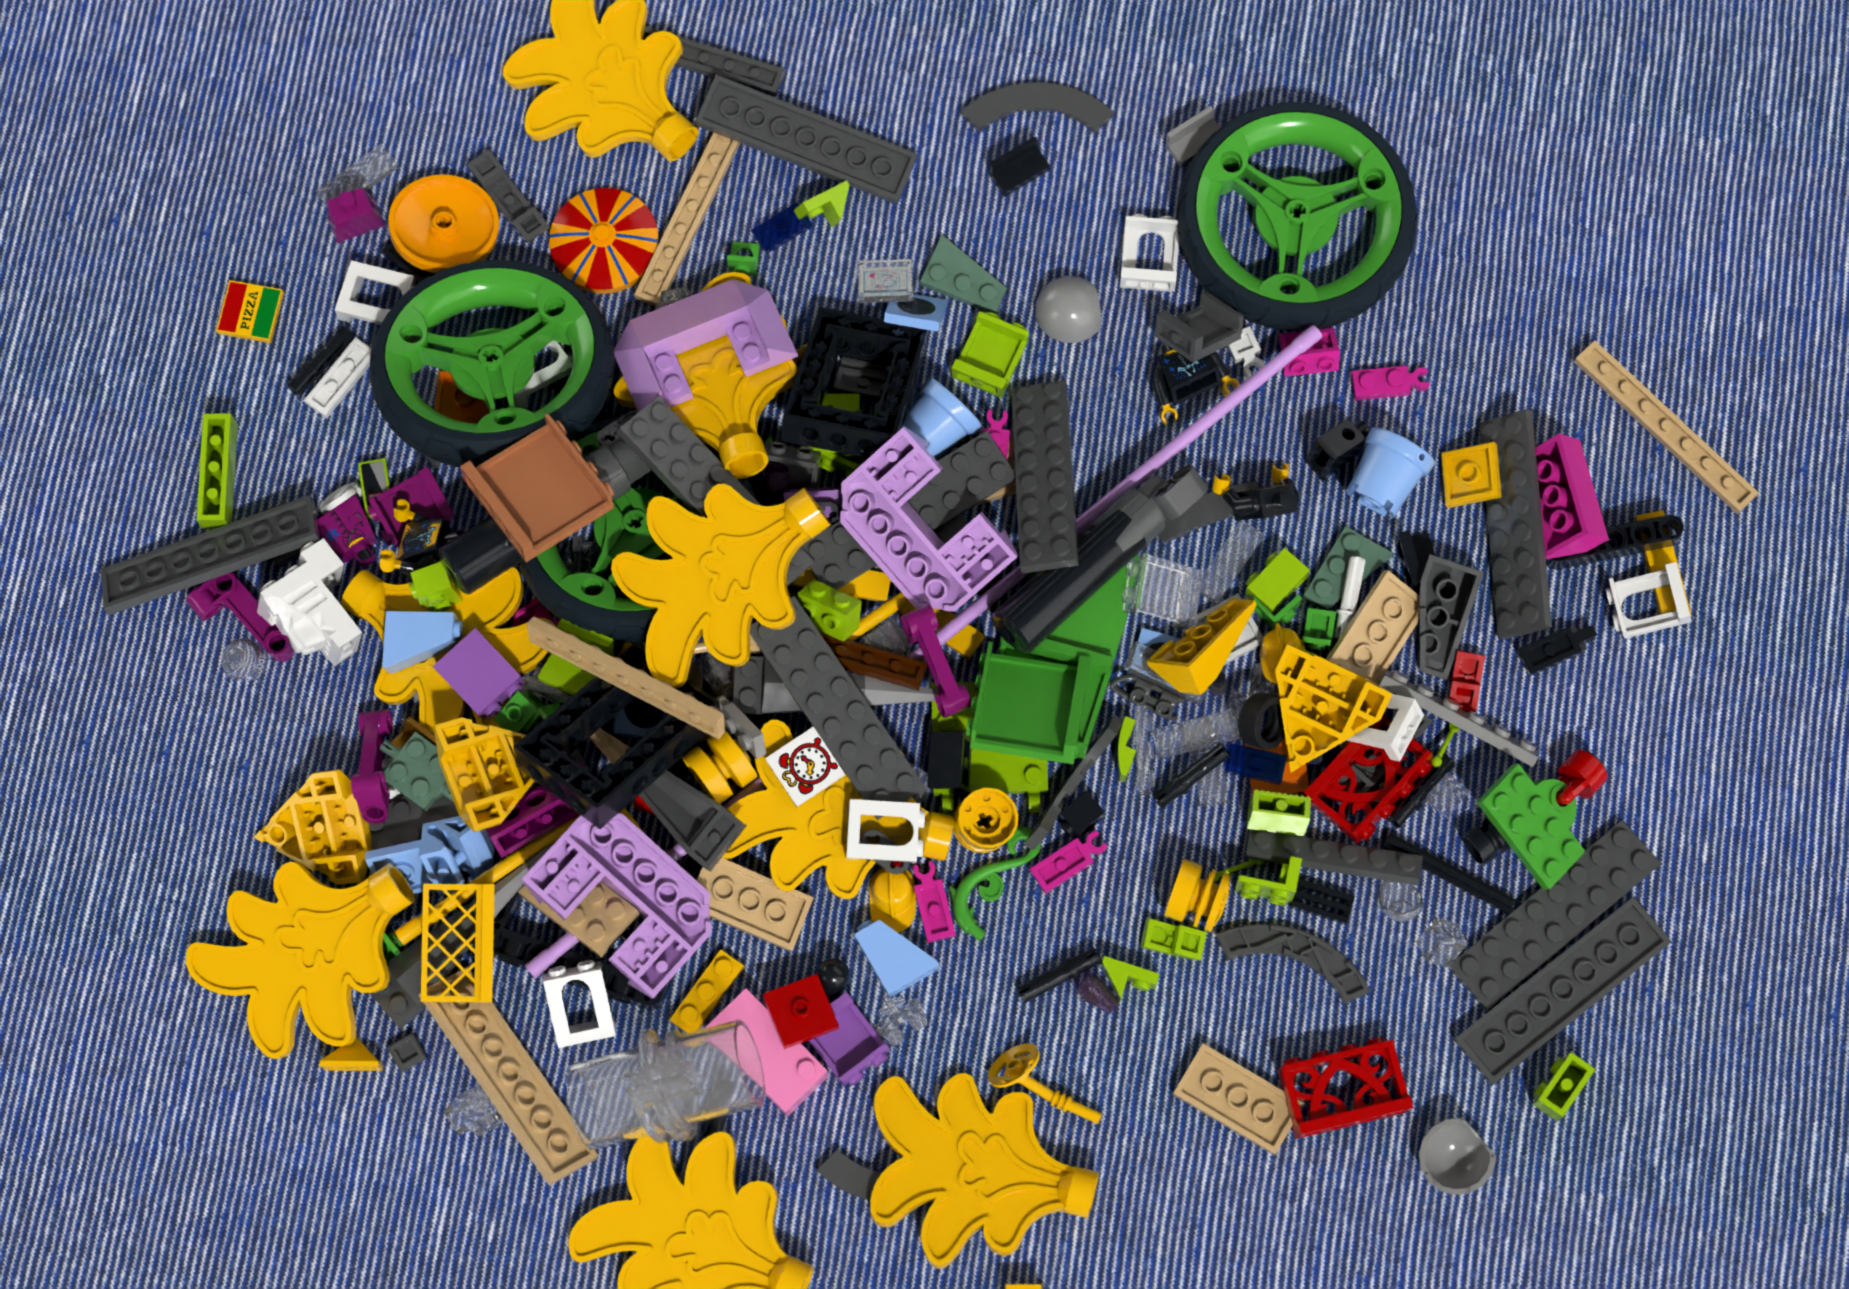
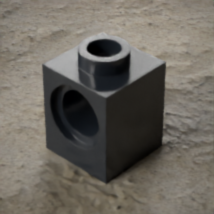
[1059,791,1105,839]

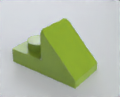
[794,181,850,227]
[1101,956,1160,1002]

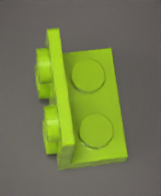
[538,619,614,695]
[1235,856,1302,906]

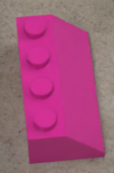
[1535,433,1609,559]

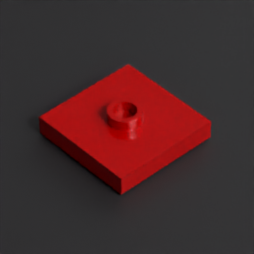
[762,974,839,1049]

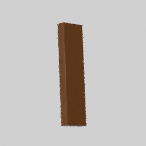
[819,632,928,691]

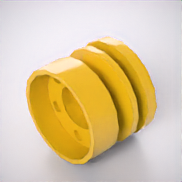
[953,788,1018,853]
[1164,859,1231,933]

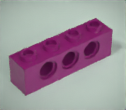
[486,763,584,858]

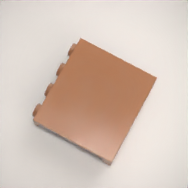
[460,413,614,562]

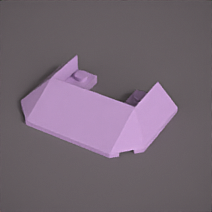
[614,279,798,412]
[840,426,1018,612]
[521,814,712,999]

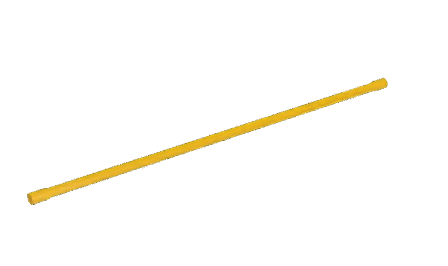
[394,592,910,946]

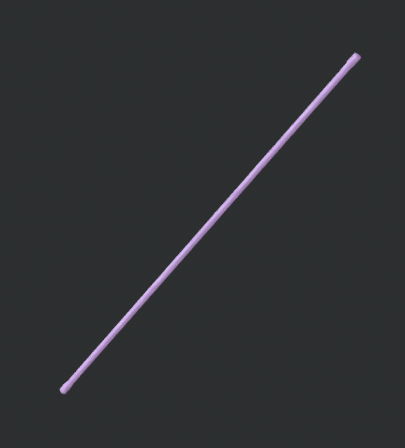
[524,325,1322,979]

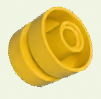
[682,731,758,804]

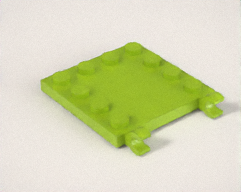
[931,682,1048,815]

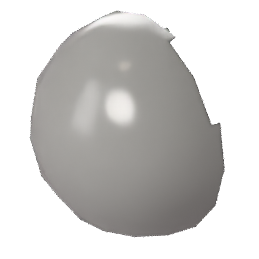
[1035,275,1102,343]
[1419,1118,1496,1195]

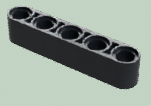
[1546,515,1684,570]

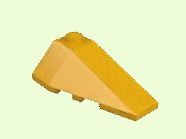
[1146,598,1257,695]

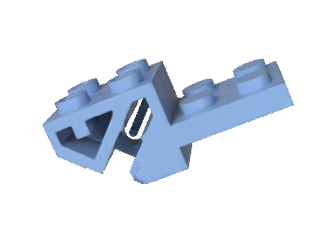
[365,816,497,896]

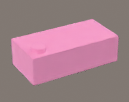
[704,988,829,1117]

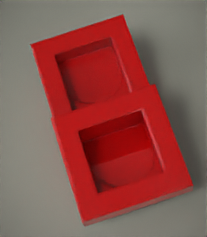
[1448,649,1486,712]

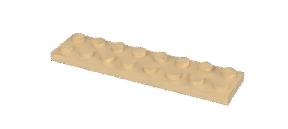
[418,967,598,1186]

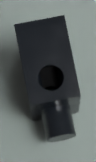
[1305,419,1370,482]

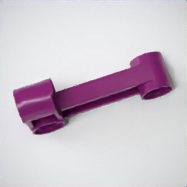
[186,572,294,662]
[899,605,971,718]
[351,709,393,824]

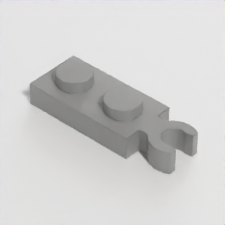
[715,695,766,759]

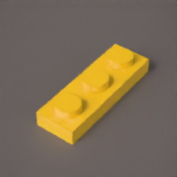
[669,949,745,1038]

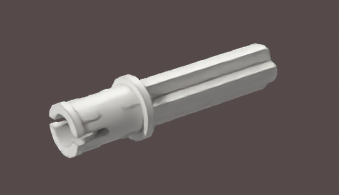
[1333,556,1366,639]

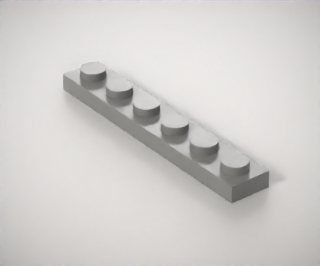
[1380,670,1540,767]

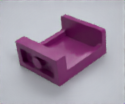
[366,467,456,550]

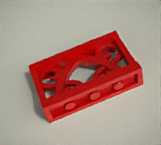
[1304,714,1433,844]
[1277,1037,1414,1139]

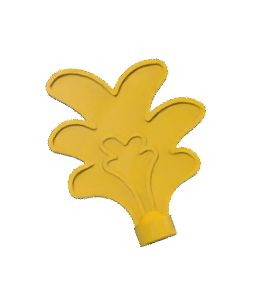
[503,0,698,162]
[614,272,798,479]
[611,484,831,688]
[341,567,557,736]
[722,720,954,900]
[186,862,415,1059]
[870,1073,1099,1269]
[568,1130,814,1289]

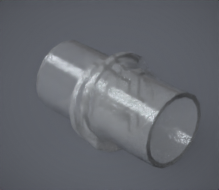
[566,1020,765,1150]

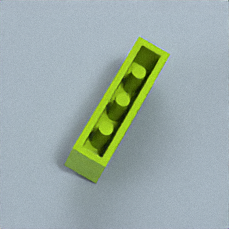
[196,413,238,530]

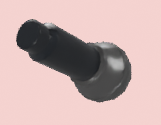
[1208,672,1228,695]

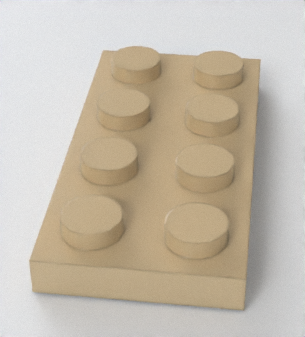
[1326,570,1420,684]
[696,858,814,952]
[518,882,640,958]
[1173,1043,1305,1156]

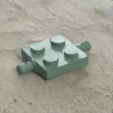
[380,732,455,812]

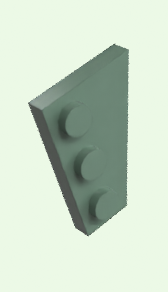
[920,235,1007,314]
[1303,526,1394,610]

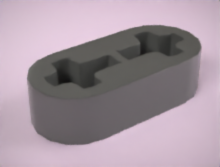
[860,830,909,875]

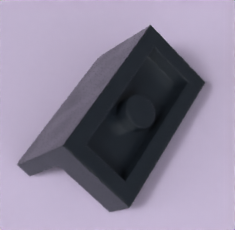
[989,137,1050,197]
[1395,530,1435,592]
[927,731,972,794]

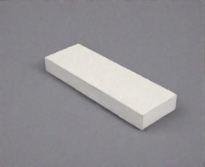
[304,337,372,418]

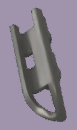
[1110,675,1185,722]

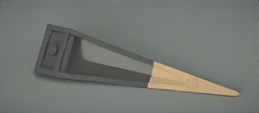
[590,728,747,872]

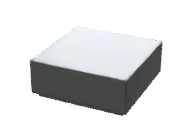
[387,1032,428,1074]

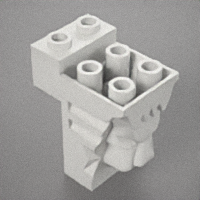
[257,538,362,666]

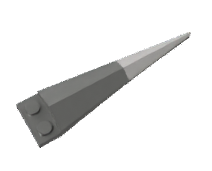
[732,656,939,716]
[370,845,553,1029]

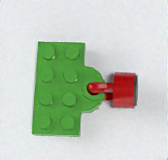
[1476,750,1608,890]

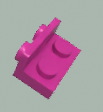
[1279,328,1340,377]

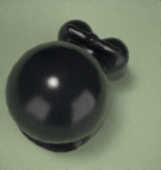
[815,958,850,997]

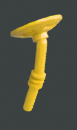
[988,1043,1102,1124]

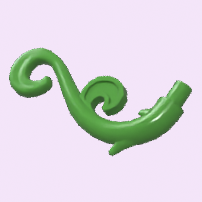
[949,826,1041,941]

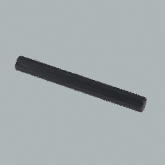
[1383,833,1517,914]

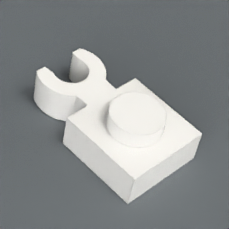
[1227,326,1264,379]

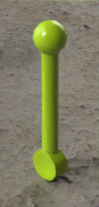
[1431,723,1460,767]
[1208,859,1265,883]

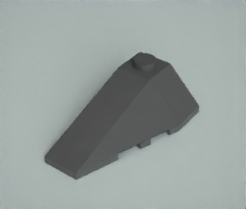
[1419,554,1484,680]

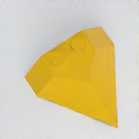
[1275,644,1393,772]
[433,717,534,832]
[253,769,372,885]

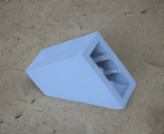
[382,611,463,673]
[854,920,940,998]

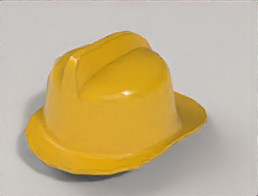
[1260,623,1305,685]
[869,868,916,933]

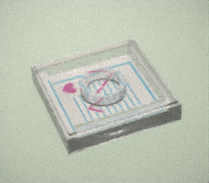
[858,259,914,303]

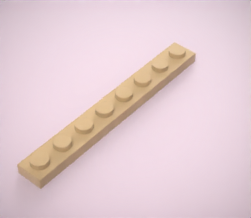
[634,132,740,308]
[1574,341,1759,515]
[527,616,725,740]

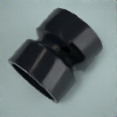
[1461,818,1511,866]

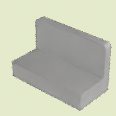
[1165,106,1220,167]

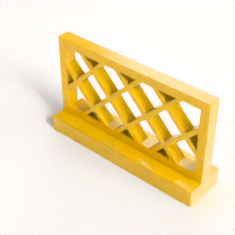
[421,884,495,1002]

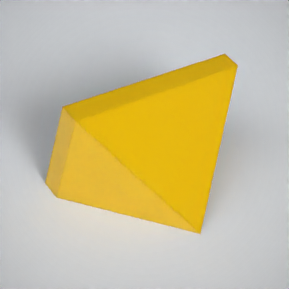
[320,1037,383,1071]

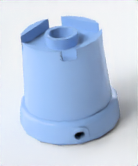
[903,377,982,461]
[1346,427,1435,518]

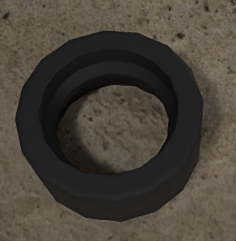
[1238,693,1285,749]

